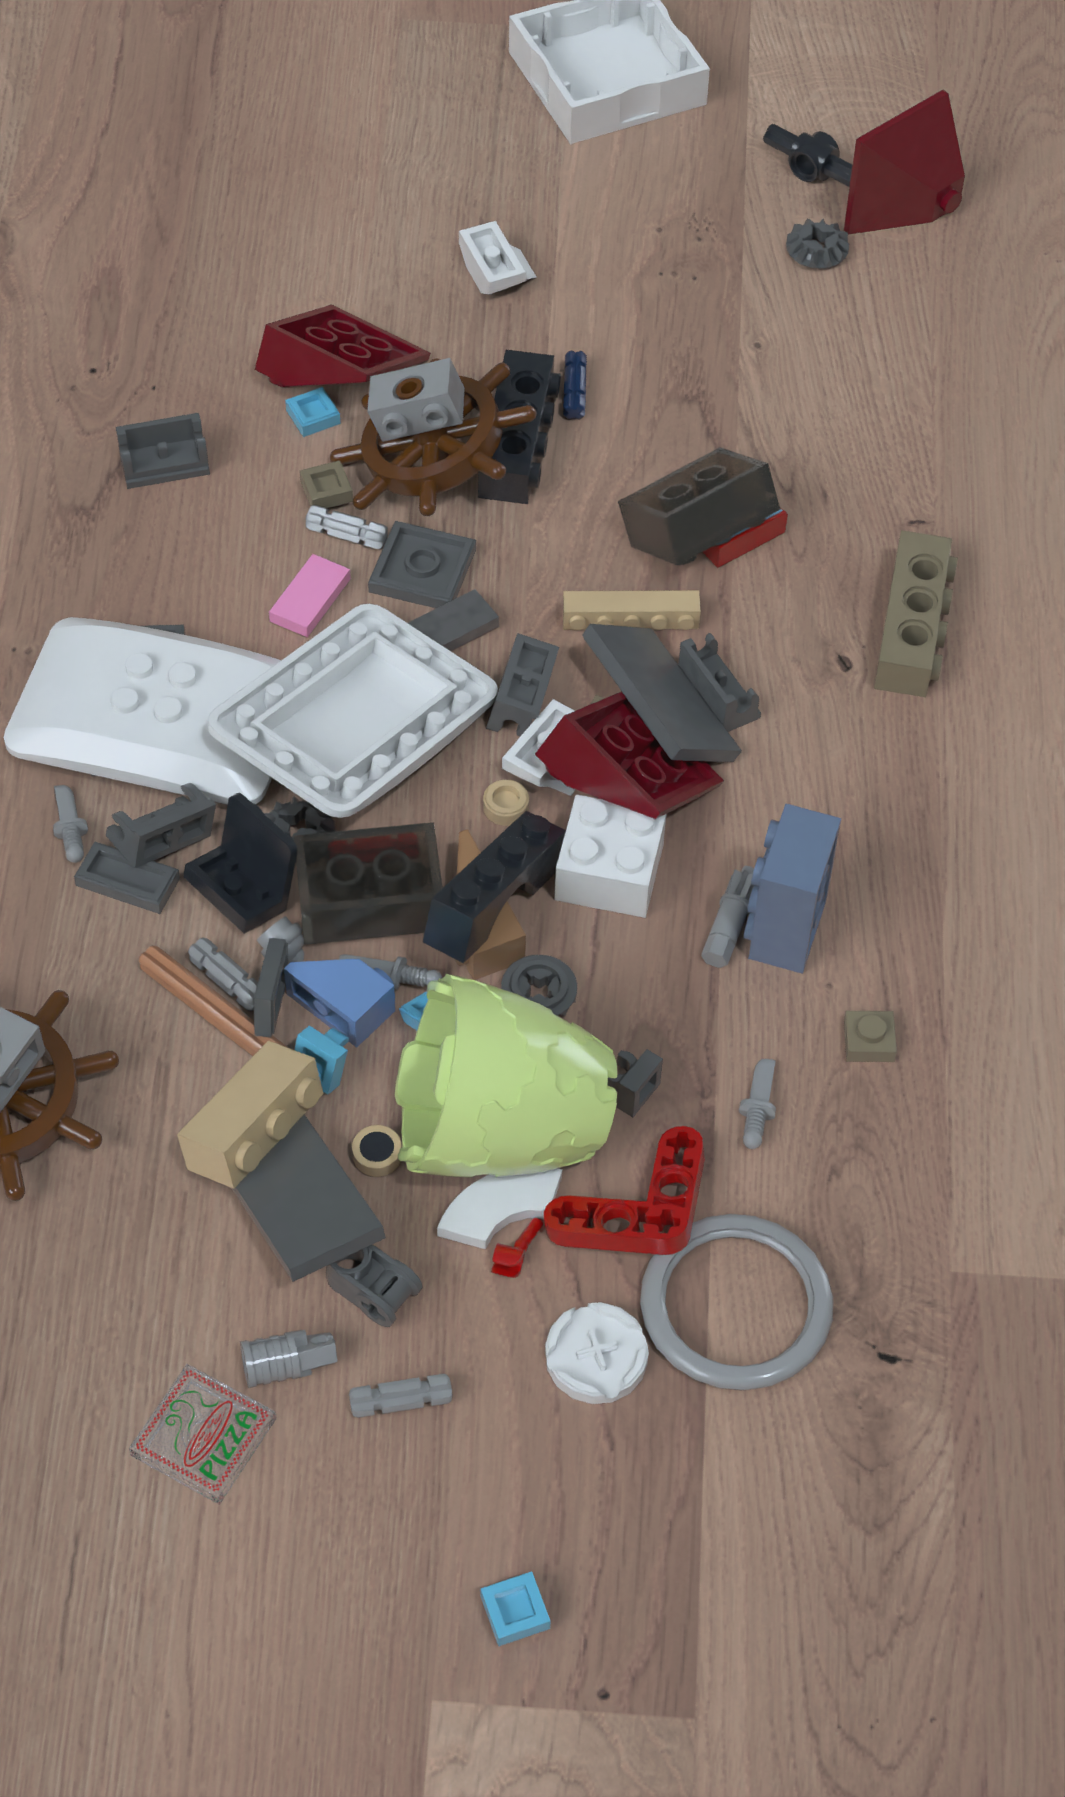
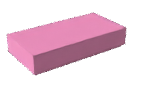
[269,554,351,637]

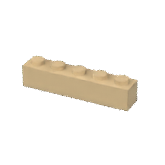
[563,590,701,630]

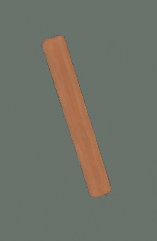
[139,945,288,1056]

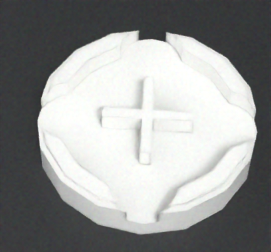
[545,1302,649,1404]

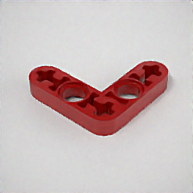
[544,1126,705,1255]

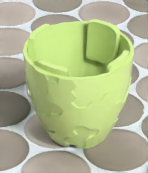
[395,974,618,1177]

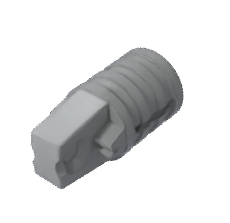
[240,1330,338,1388]

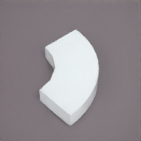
[437,1168,562,1249]

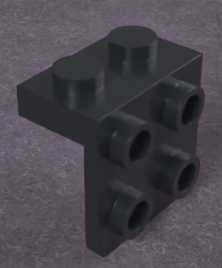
[183,793,298,934]

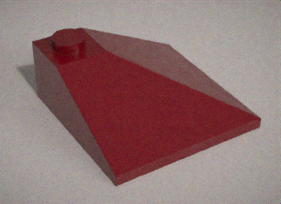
[843,90,965,235]
[254,304,431,387]
[535,691,724,819]

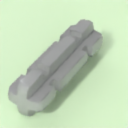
[305,505,388,550]
[188,937,258,1011]
[349,1374,453,1418]

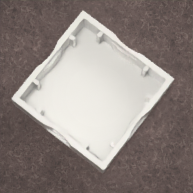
[509,0,710,144]

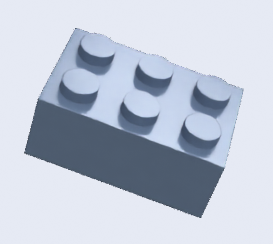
[744,804,841,974]

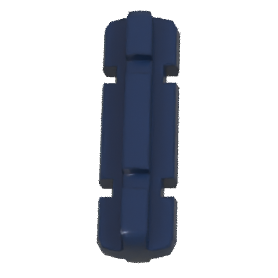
[563,350,587,420]

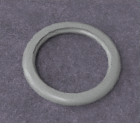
[640,1214,833,1390]

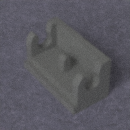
[116,413,210,489]
[486,633,559,737]
[678,633,761,732]
[106,783,216,868]

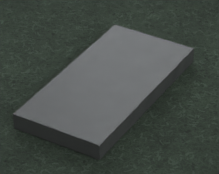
[582,624,742,762]
[232,1114,386,1282]

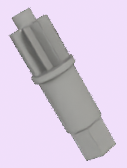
[701,866,754,968]

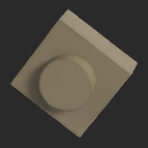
[300,461,353,508]
[844,1011,897,1062]

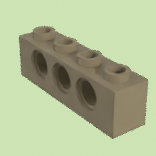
[874,530,958,698]

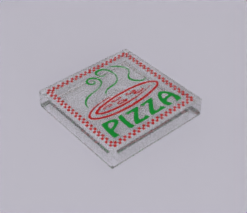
[129,1364,277,1505]

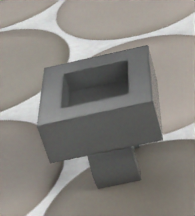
[607,1049,663,1118]

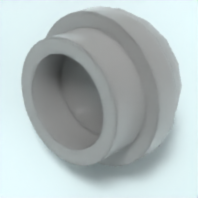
[257,916,305,964]

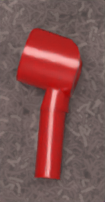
[491,1218,543,1278]

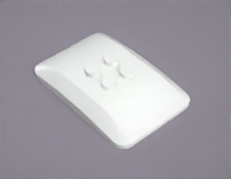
[207,604,498,818]
[4,617,281,805]

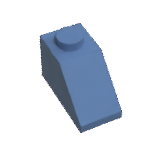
[284,958,396,1048]

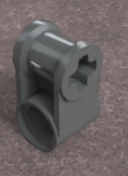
[326,1244,423,1327]

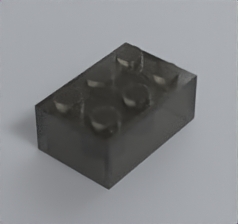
[618,447,780,565]
[293,822,443,945]

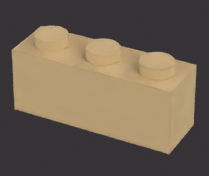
[177,1041,324,1189]

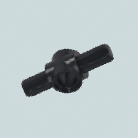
[763,124,852,187]

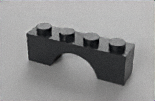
[423,811,566,963]

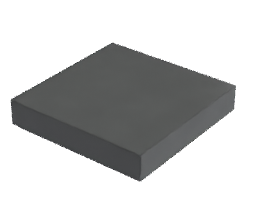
[368,521,476,608]

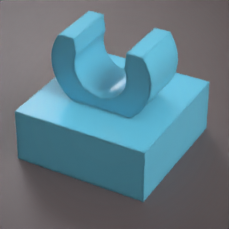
[294,1025,349,1095]

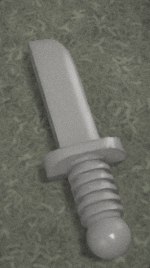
[53,785,88,863]
[339,954,443,990]
[739,1059,776,1149]

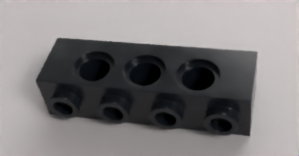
[478,349,561,504]

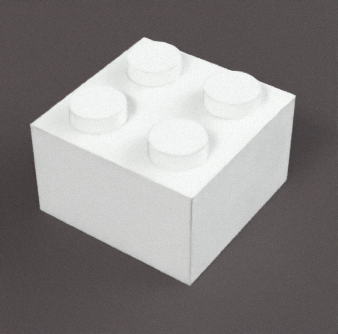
[555,795,666,918]

